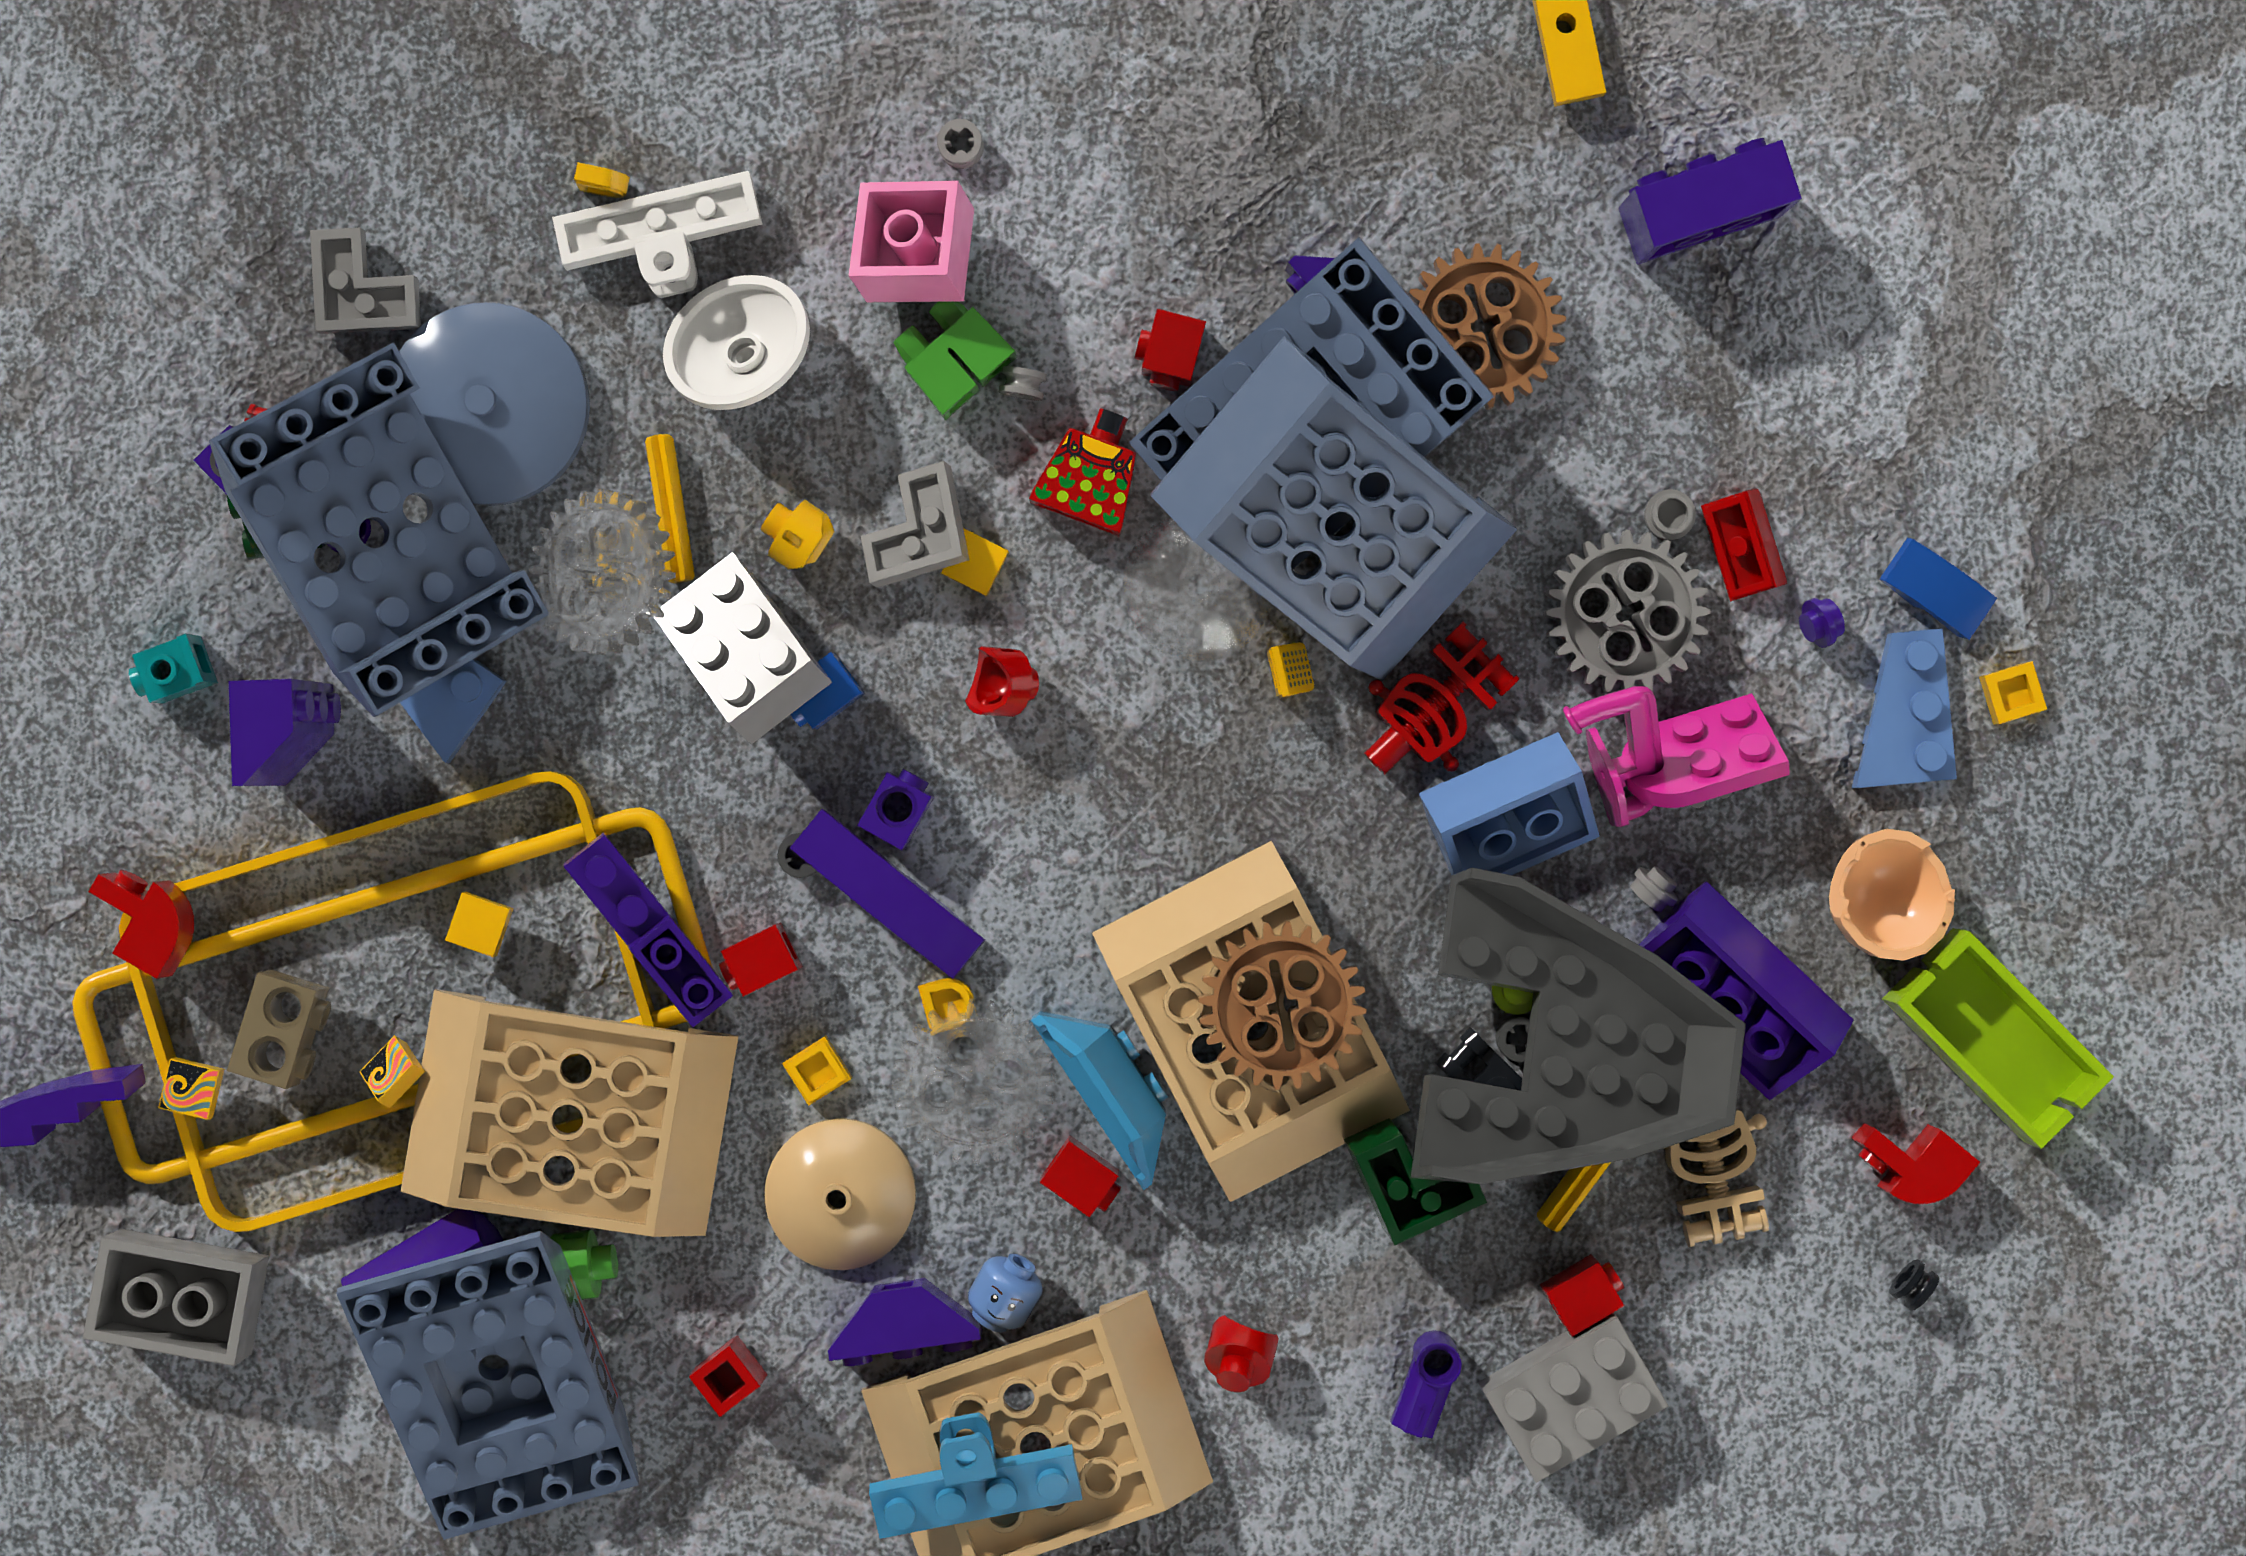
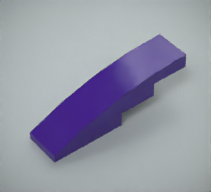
[790,809,986,979]
[0,1064,146,1147]

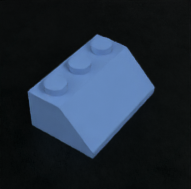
[1419,732,1600,875]

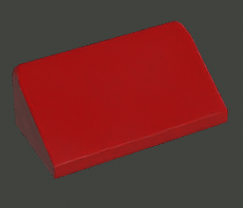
[1701,488,1787,602]

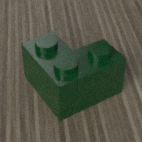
[1344,1118,1487,1245]

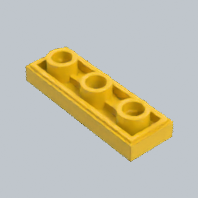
[1532,0,1606,107]

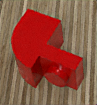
[88,870,195,979]
[1851,1123,1980,1204]

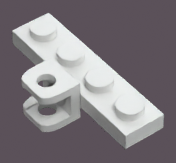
[552,171,763,298]

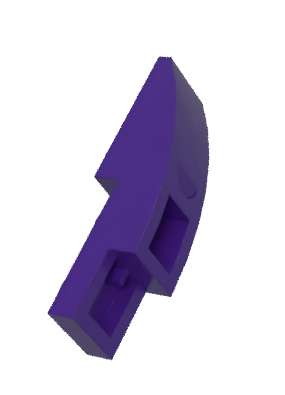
[563,832,733,1027]

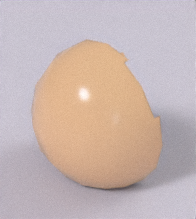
[1829,829,1955,961]

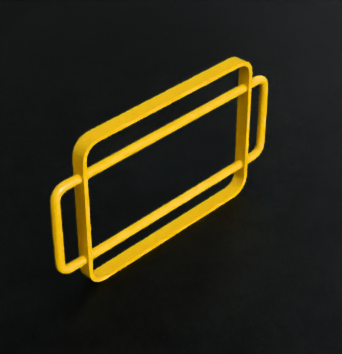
[72,771,713,1232]

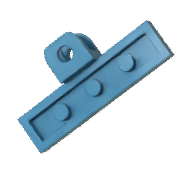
[869,1412,1083,1539]

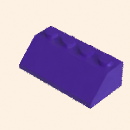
[1639,881,1854,1101]

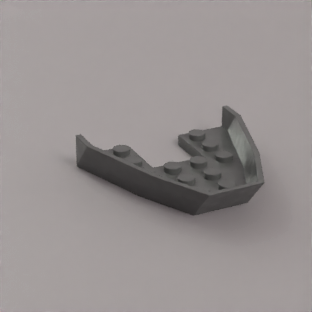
[1411,868,1746,1184]

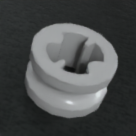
[937,119,984,169]
[998,366,1047,401]

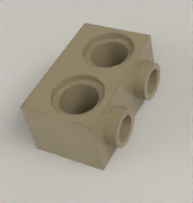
[227,970,331,1089]

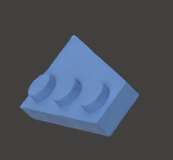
[1852,628,1957,788]
[400,659,507,764]

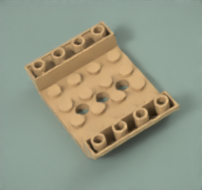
[1092,841,1410,1202]
[401,989,739,1237]
[861,1290,1213,1556]

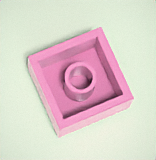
[849,181,974,303]

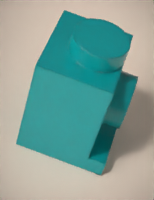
[129,634,218,704]

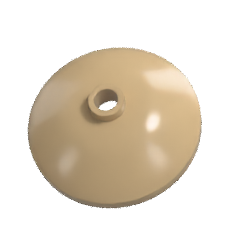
[765,1118,916,1270]

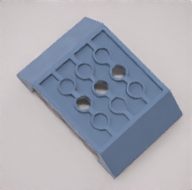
[1151,336,1517,681]
[209,342,549,717]

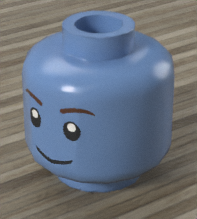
[968,1254,1043,1333]

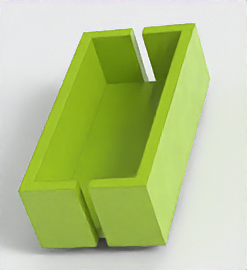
[1882,928,2114,1149]

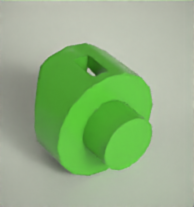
[550,1229,618,1300]

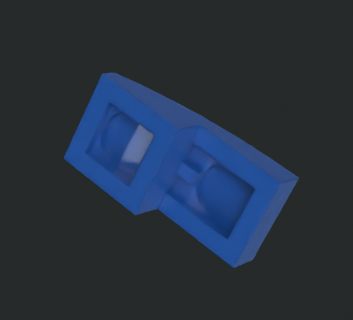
[1879,538,1997,640]

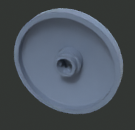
[399,302,590,506]

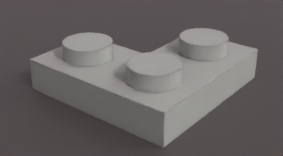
[310,227,421,334]
[861,461,969,588]

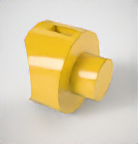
[761,500,835,570]

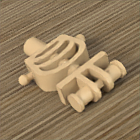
[1663,1109,1769,1247]

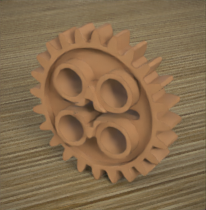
[1408,243,1566,410]
[1198,921,1367,1090]

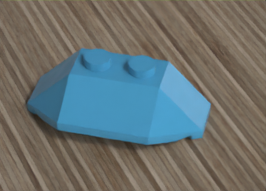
[1031,1011,1168,1190]

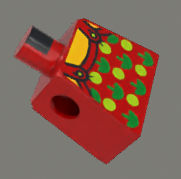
[1029,408,1136,537]

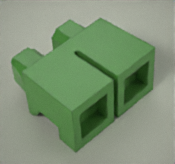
[893,302,1017,421]

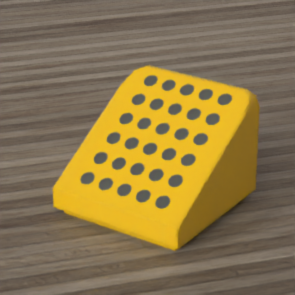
[1267,642,1314,698]

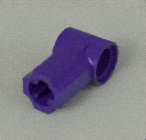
[1390,1330,1462,1439]

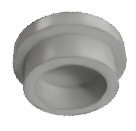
[1644,489,1696,540]
[1630,866,1679,912]

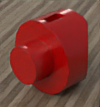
[965,646,1039,717]
[1204,1315,1279,1392]

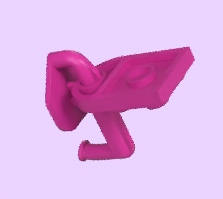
[1563,686,1790,827]

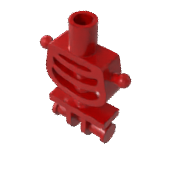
[1364,621,1520,775]

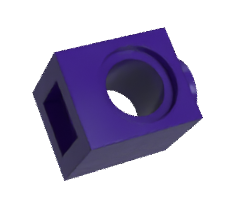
[857,769,934,850]

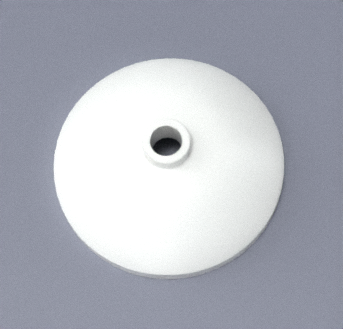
[663,275,810,410]

